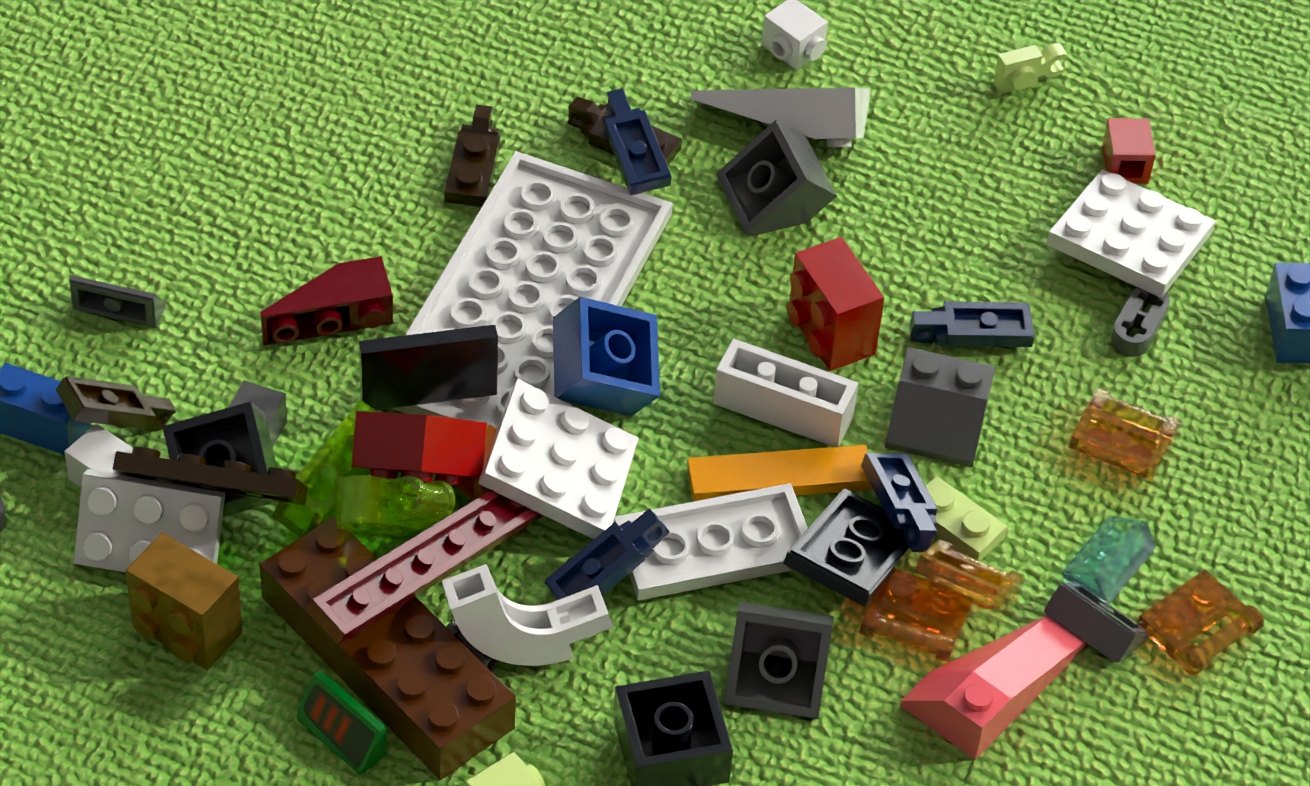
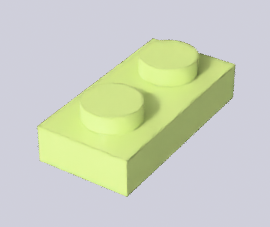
[926,476,1008,563]

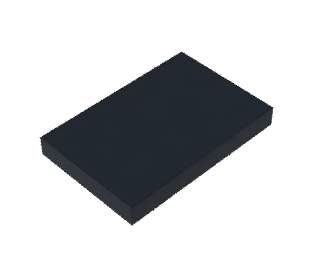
[359,325,498,411]
[783,489,912,607]

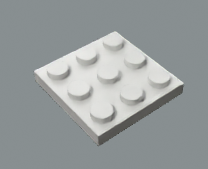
[1046,169,1216,298]
[478,379,639,539]

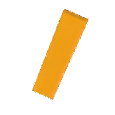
[687,445,873,502]

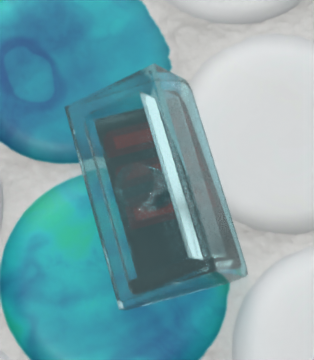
[1061,516,1155,603]

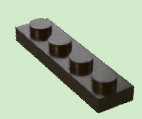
[112,446,308,506]

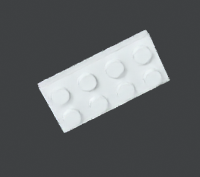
[614,483,808,601]

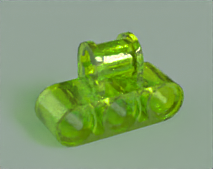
[334,475,455,538]

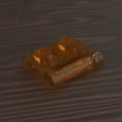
[1069,387,1182,482]
[914,539,1025,610]
[859,569,974,663]
[1138,569,1264,676]

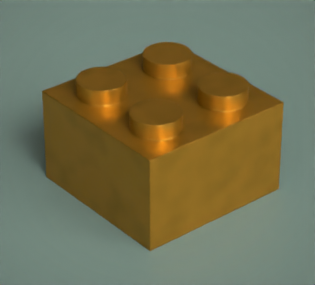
[126,532,243,671]

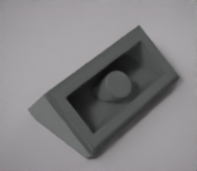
[69,275,166,328]
[1044,582,1150,663]

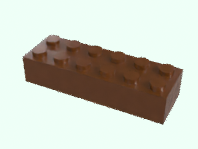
[259,516,516,780]

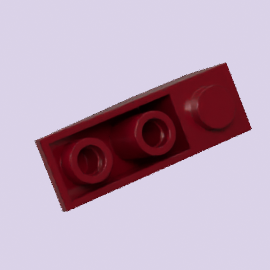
[260,256,393,346]

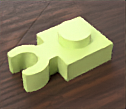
[993,43,1067,94]

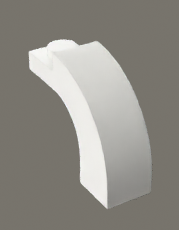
[442,564,613,666]

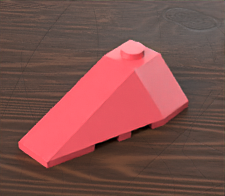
[900,615,1088,760]

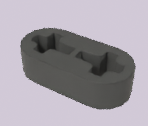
[1111,287,1170,357]

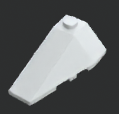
[691,87,870,147]

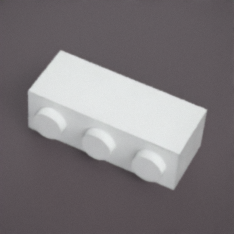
[713,338,859,447]

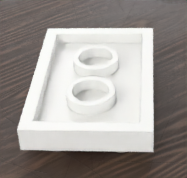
[74,469,225,572]

